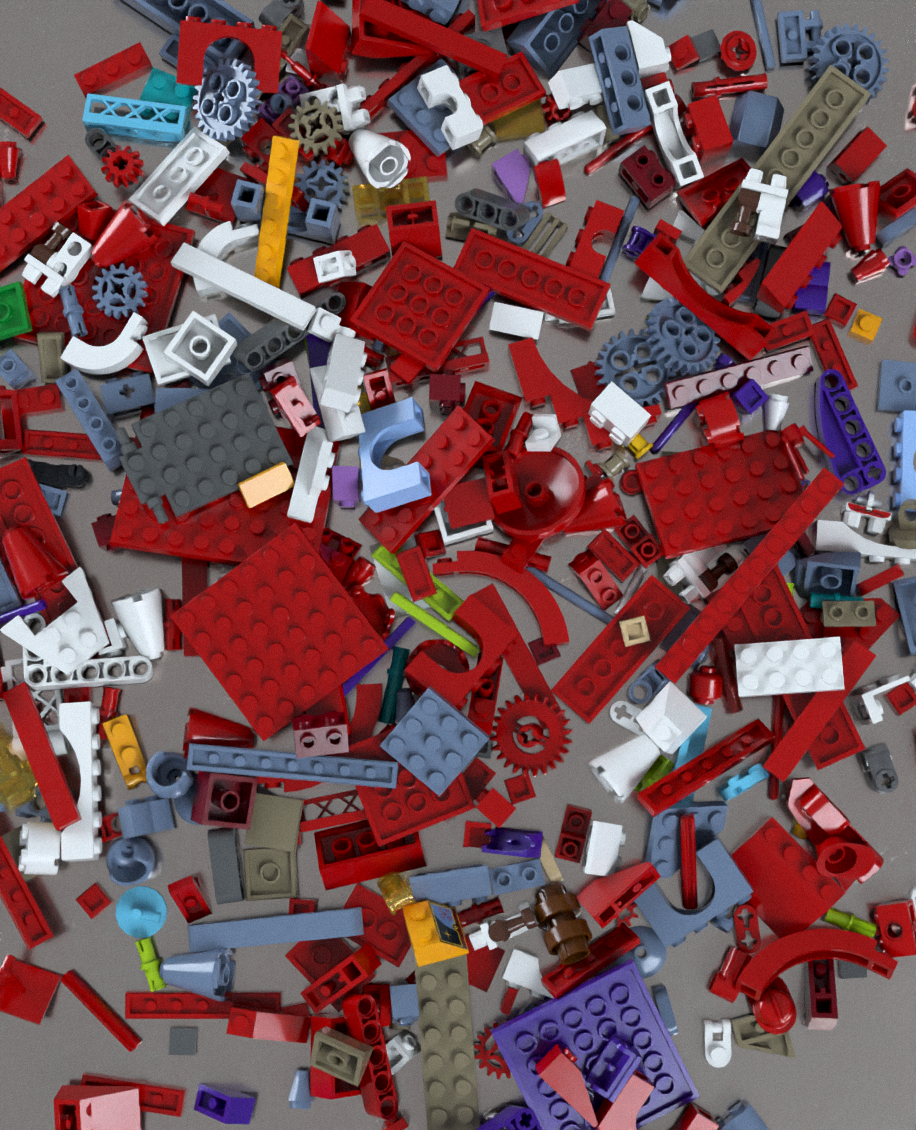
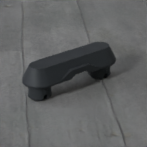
[28,459,89,487]

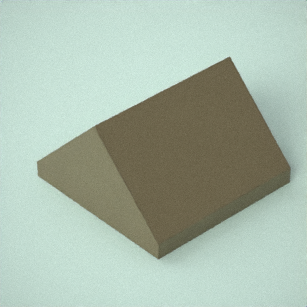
[310,1026,374,1087]

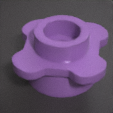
[888,246,916,276]

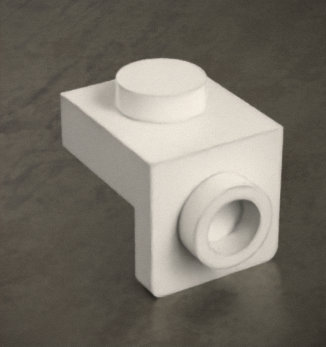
[98,618,128,658]

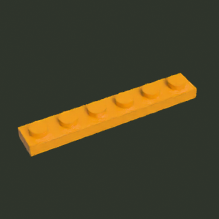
[254,136,300,289]

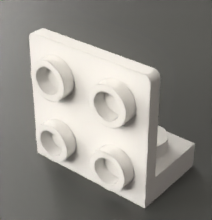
[851,673,910,725]

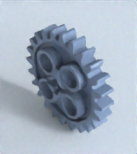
[809,23,889,100]
[193,58,262,142]
[645,297,721,376]
[594,329,677,407]

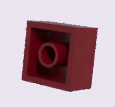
[191,771,258,830]

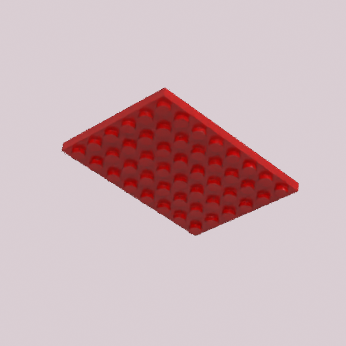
[110,406,342,565]

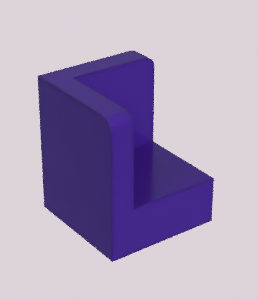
[729,379,769,415]

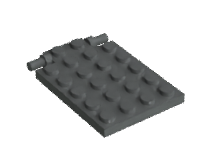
[115,373,293,525]

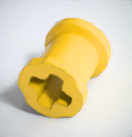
[622,433,653,460]

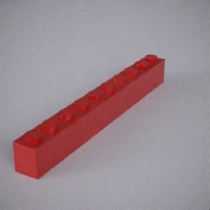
[655,467,844,684]

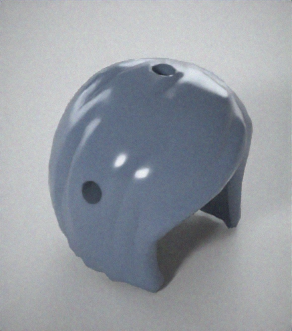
[146,750,194,799]
[106,836,155,886]

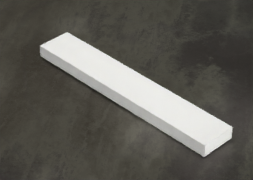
[171,243,316,331]

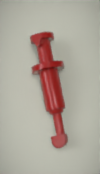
[281,49,328,90]

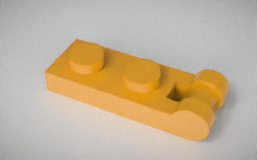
[101,713,147,790]

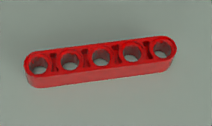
[342,992,398,1120]

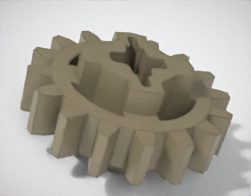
[288,99,344,156]

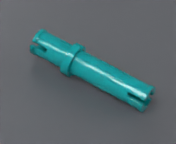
[378,646,410,724]

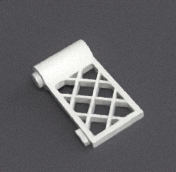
[1,656,70,762]

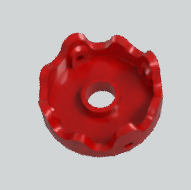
[347,585,395,641]
[406,639,470,698]

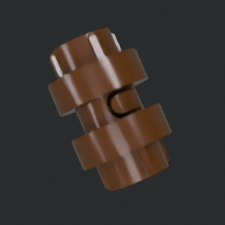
[533,884,593,965]

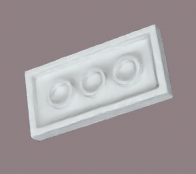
[128,127,230,226]
[735,637,845,697]

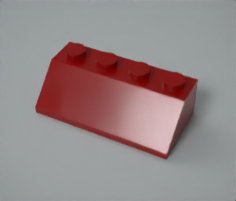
[756,201,843,314]
[314,820,427,890]

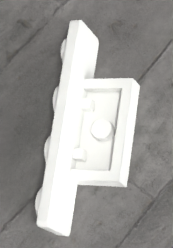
[287,427,335,523]

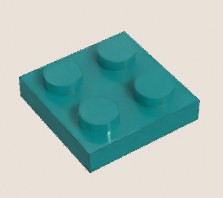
[135,67,199,124]

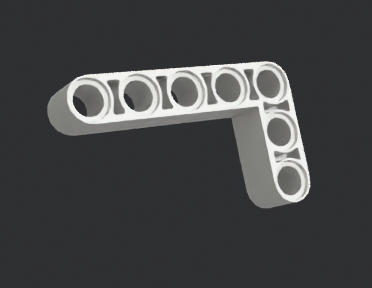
[23,613,154,691]

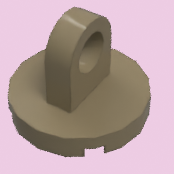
[889,499,916,549]

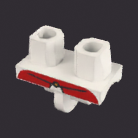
[841,491,892,535]

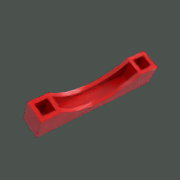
[634,232,776,361]

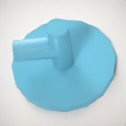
[116,886,167,938]

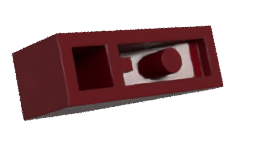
[805,959,838,1030]

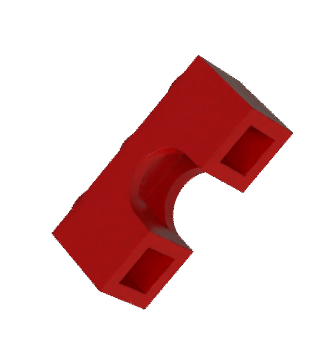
[566,200,625,279]

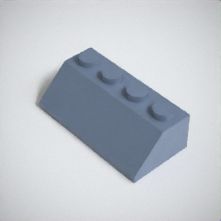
[506,0,601,78]

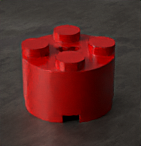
[695,392,745,450]

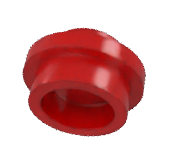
[620,470,642,495]

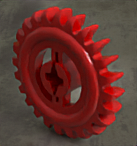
[489,693,573,777]

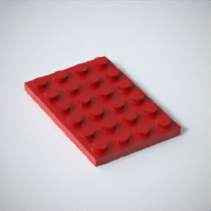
[635,428,804,559]

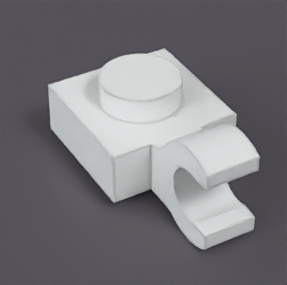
[307,307,356,342]

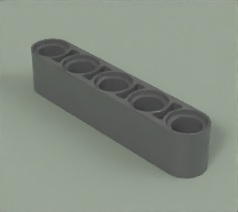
[234,285,346,371]

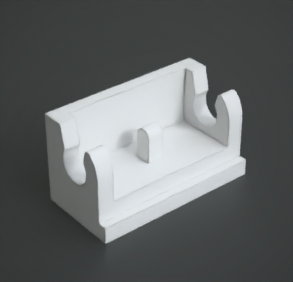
[489,302,544,340]

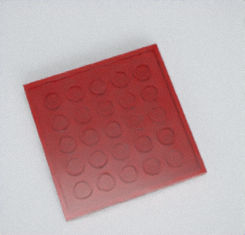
[13,209,196,375]
[170,523,389,742]

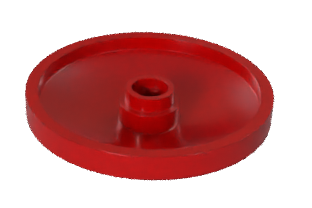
[491,446,586,540]

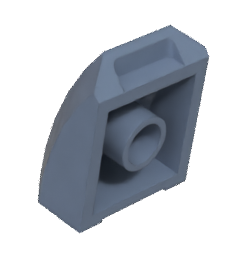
[729,90,784,155]
[794,552,861,597]

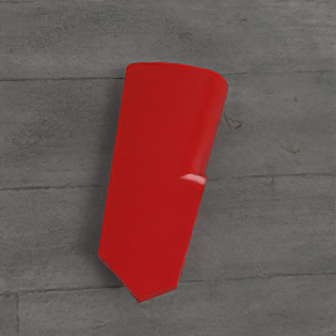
[787,777,884,891]

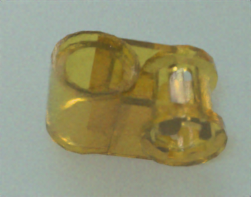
[377,872,416,915]

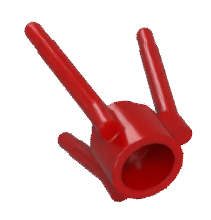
[779,423,835,481]

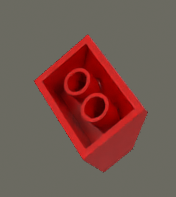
[310,1013,365,1100]

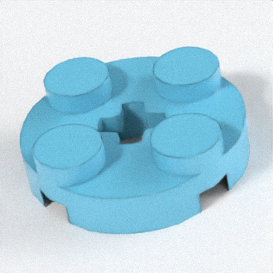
[718,763,770,802]

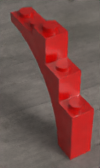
[508,338,662,451]

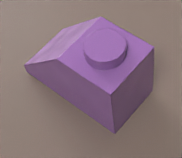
[491,149,532,204]
[332,466,361,508]

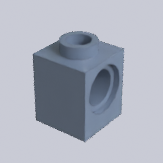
[0,349,34,389]
[389,984,419,1026]

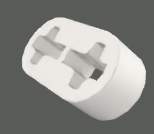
[609,701,648,736]

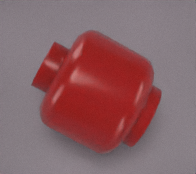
[688,665,723,704]

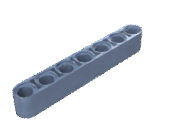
[187,907,364,952]

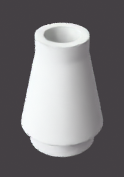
[765,394,790,431]

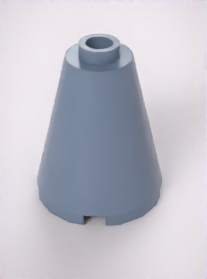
[160,949,235,1002]

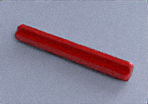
[680,813,698,910]
[60,970,140,1052]

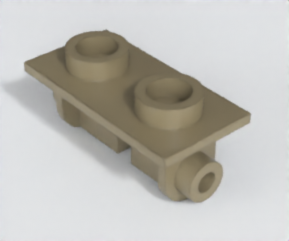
[445,212,497,241]
[820,601,876,627]

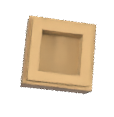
[619,616,651,647]

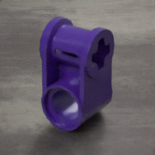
[622,226,657,258]

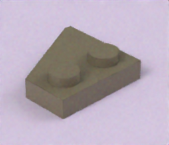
[730,1014,796,1058]

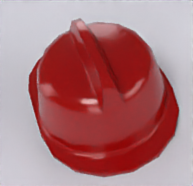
[816,836,876,879]
[747,976,797,1035]

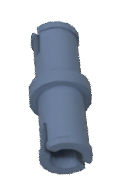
[59,285,88,338]

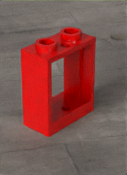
[0,385,23,454]

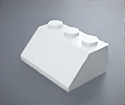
[523,110,606,170]

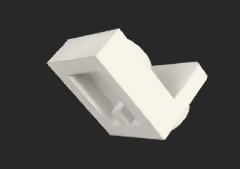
[313,250,356,283]
[525,414,561,452]
[385,1030,421,1075]

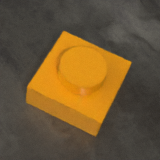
[848,309,883,343]

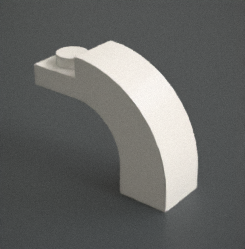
[193,221,260,297]
[60,312,148,375]

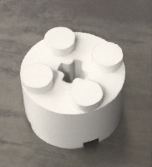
[18,822,61,875]

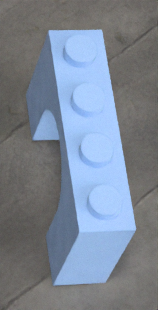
[357,397,431,513]
[892,410,916,515]

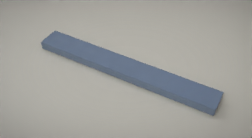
[187,743,398,789]

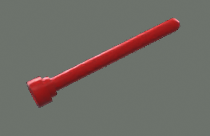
[584,94,687,174]
[768,695,785,800]

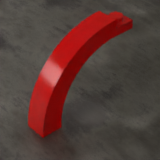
[432,550,570,647]
[257,683,383,793]
[735,929,898,1001]

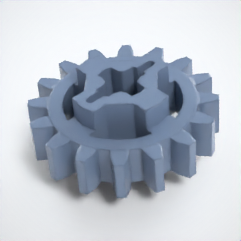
[295,159,350,209]
[92,263,149,320]

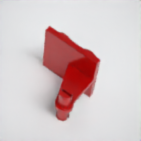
[186,168,250,226]
[0,954,61,1025]

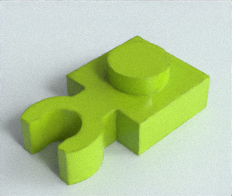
[634,754,675,792]

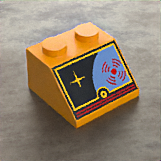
[402,900,469,967]

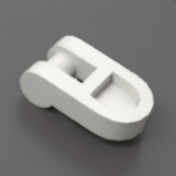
[703,1019,731,1068]

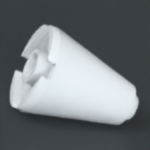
[349,128,411,189]
[111,587,165,660]
[588,734,660,803]

